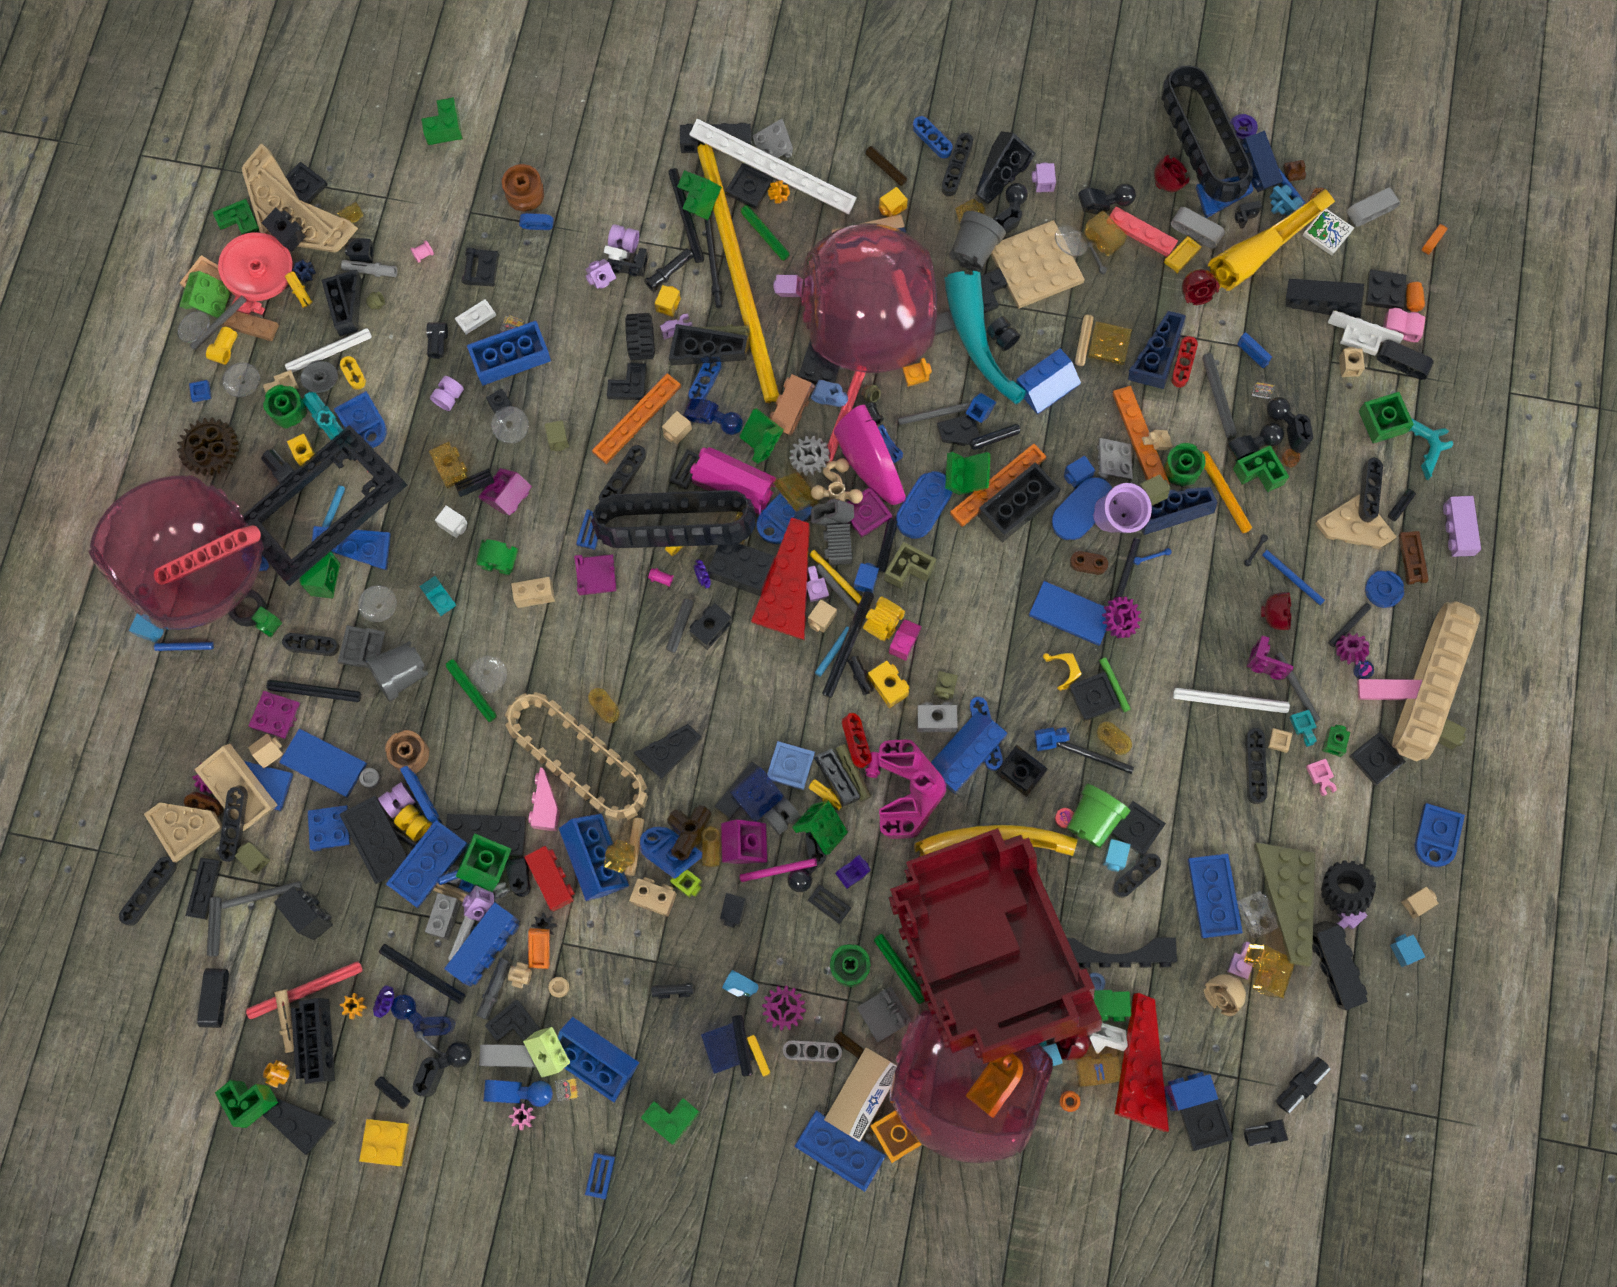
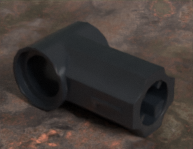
[426,322,448,359]
[260,449,294,483]
[1243,1119,1288,1147]

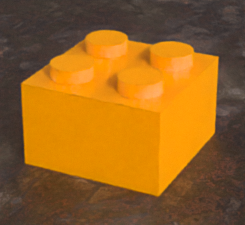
[870,1104,927,1163]

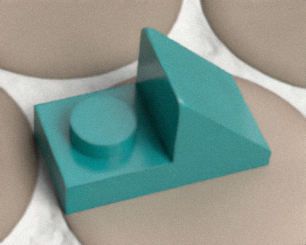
[419,576,457,616]

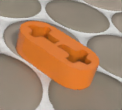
[1421,224,1448,255]

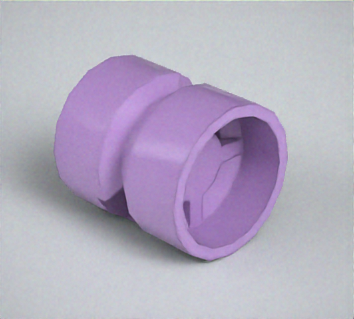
[608,224,639,253]
[430,376,464,411]
[378,782,416,818]

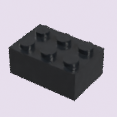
[708,543,775,596]
[274,886,333,941]

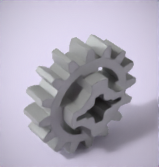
[789,436,830,476]

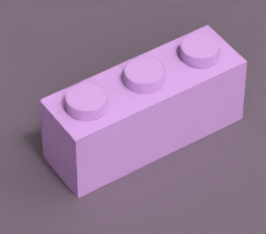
[1443,496,1481,557]

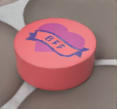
[1055,808,1074,829]

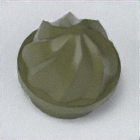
[366,291,385,310]
[861,384,881,402]

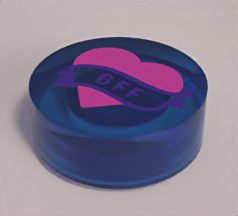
[1353,660,1374,679]

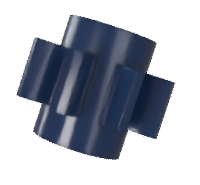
[292,259,316,284]

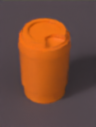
[1406,282,1425,312]

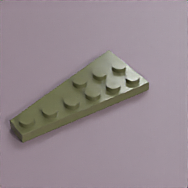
[1254,843,1315,967]

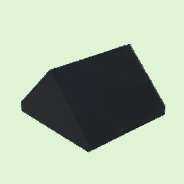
[996,745,1048,797]

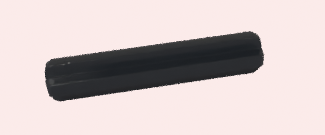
[969,424,1021,450]
[876,519,897,573]
[732,1015,753,1077]

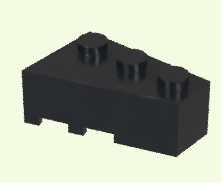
[321,269,362,336]

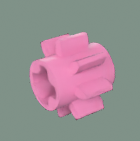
[509,1104,536,1130]

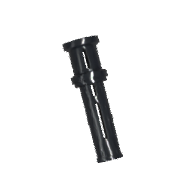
[644,248,693,292]

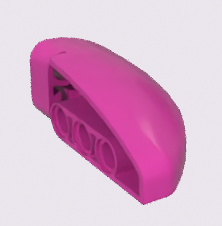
[834,405,906,505]

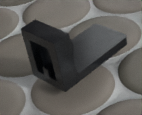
[607,248,648,277]

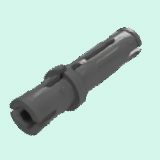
[476,958,511,1020]

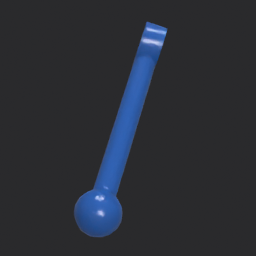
[1134,548,1172,565]

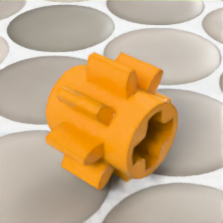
[768,180,790,204]
[340,993,367,1019]
[263,1060,290,1088]

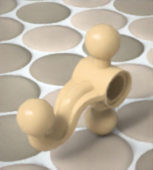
[811,458,863,504]

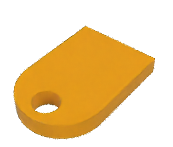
[966,1053,1023,1118]

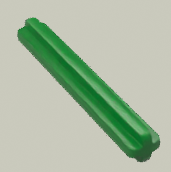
[741,205,790,261]
[446,659,497,722]
[874,934,925,1004]

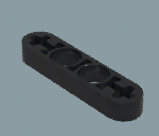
[942,133,973,196]
[599,445,646,502]
[1358,457,1383,523]
[1245,728,1267,804]
[219,785,248,862]
[119,857,177,926]

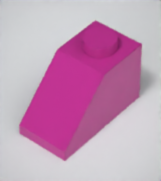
[889,619,922,661]

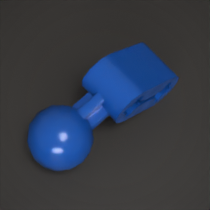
[483,1080,553,1107]

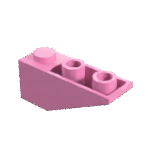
[529,768,560,831]

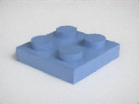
[766,741,815,790]

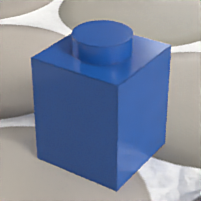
[966,393,996,423]
[1064,456,1095,488]
[854,563,879,593]

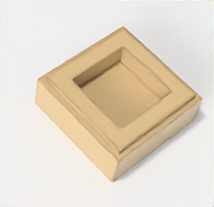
[1268,728,1292,753]

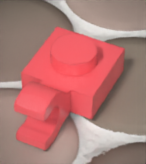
[232,296,265,315]

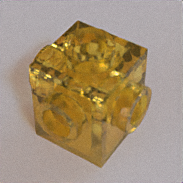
[604,839,636,873]

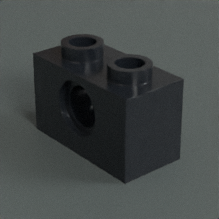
[261,207,306,251]
[689,603,733,650]

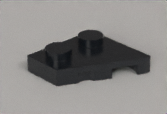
[937,415,982,449]

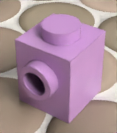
[1032,162,1056,192]
[774,275,803,297]

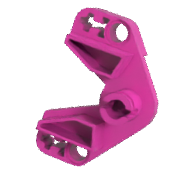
[879,739,946,839]

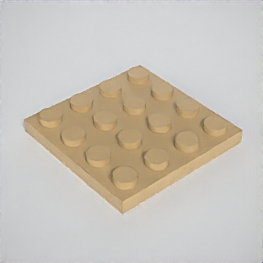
[991,220,1085,309]

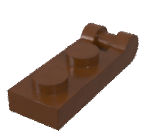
[1398,531,1428,585]

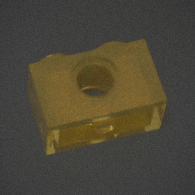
[429,442,468,489]

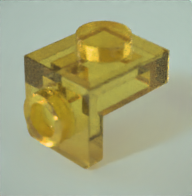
[955,198,986,223]

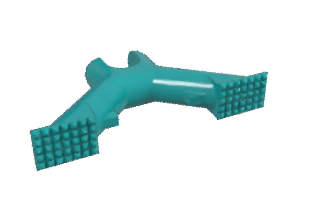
[1408,418,1453,480]

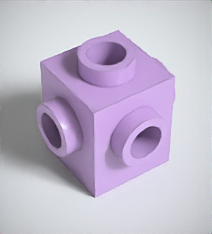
[585,259,616,289]
[462,886,494,921]

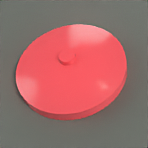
[218,232,294,301]

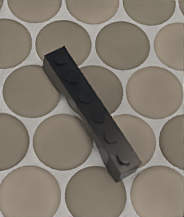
[1067,938,1177,968]

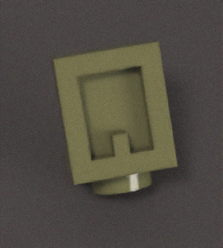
[934,671,958,700]

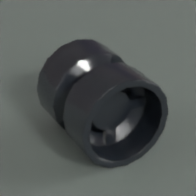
[986,316,1021,351]

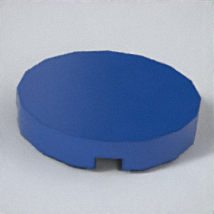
[1365,571,1404,608]

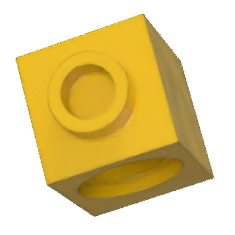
[879,187,908,217]
[655,285,681,317]
[287,434,315,466]

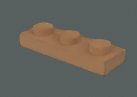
[221,308,279,341]

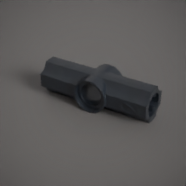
[1275,1057,1331,1114]

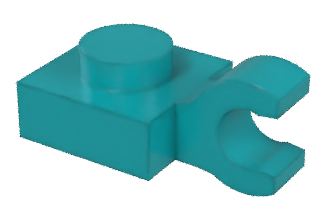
[1289,710,1317,747]

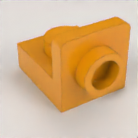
[902,358,932,386]

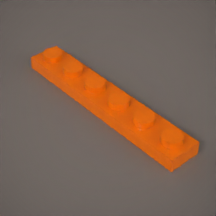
[592,373,681,464]
[1112,386,1170,485]
[950,444,1047,527]

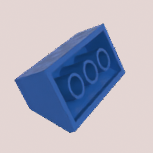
[931,711,1007,794]
[559,814,629,901]
[557,1017,639,1102]

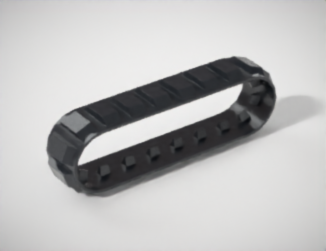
[1161,65,1253,202]
[591,490,757,548]

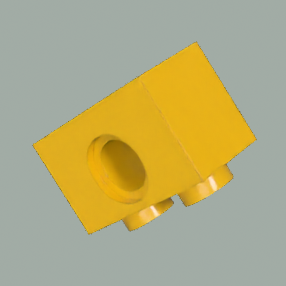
[868,661,910,709]

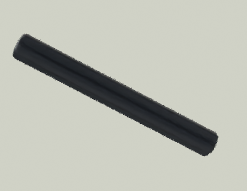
[266,679,361,702]
[379,944,466,1004]

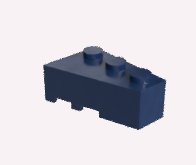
[1241,131,1283,192]

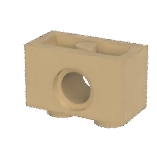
[511,577,555,608]

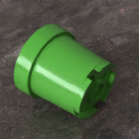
[1067,783,1131,848]

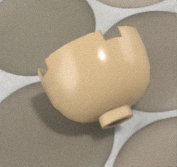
[1204,974,1246,1016]

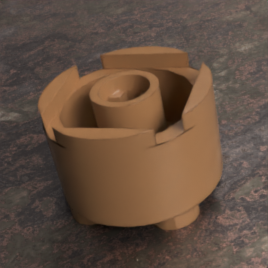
[385,730,430,773]

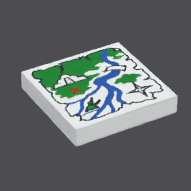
[1303,209,1354,256]

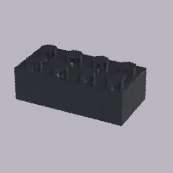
[977,462,1061,543]

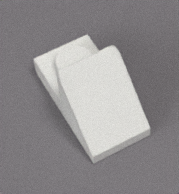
[1089,1023,1128,1054]

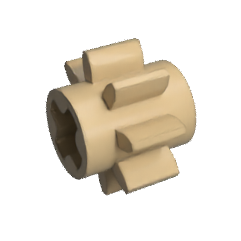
[508,962,532,988]

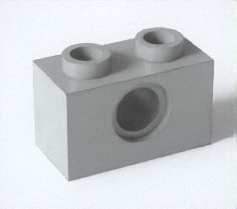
[917,702,957,732]

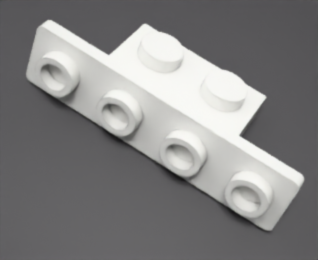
[1328,311,1404,356]

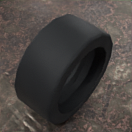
[226,588,267,627]

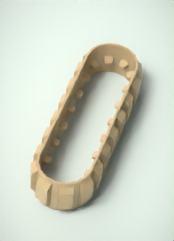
[1392,601,1480,761]
[505,692,648,821]

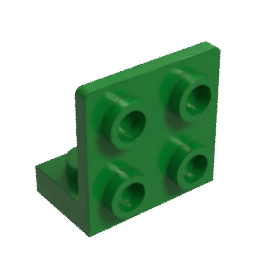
[739,408,784,464]
[945,452,991,495]
[792,800,848,855]

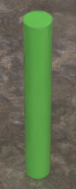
[1099,658,1131,713]

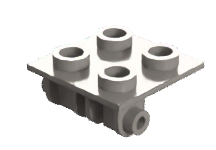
[753,119,793,158]
[1097,438,1133,479]

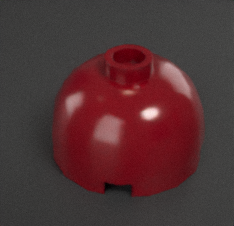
[1154,155,1190,192]
[1181,269,1220,306]
[1261,592,1292,630]
[1055,1035,1092,1060]

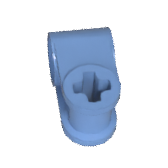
[811,380,848,407]

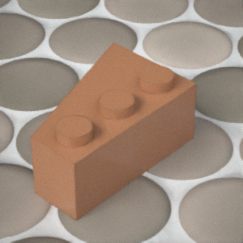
[769,374,815,436]

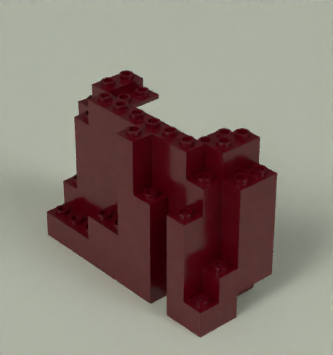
[888,828,1102,1064]

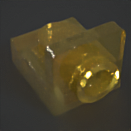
[338,202,364,223]

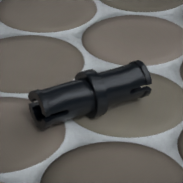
[847,656,874,695]

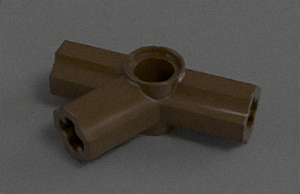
[667,805,711,861]

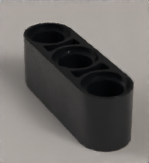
[1377,340,1434,380]
[197,968,229,1028]

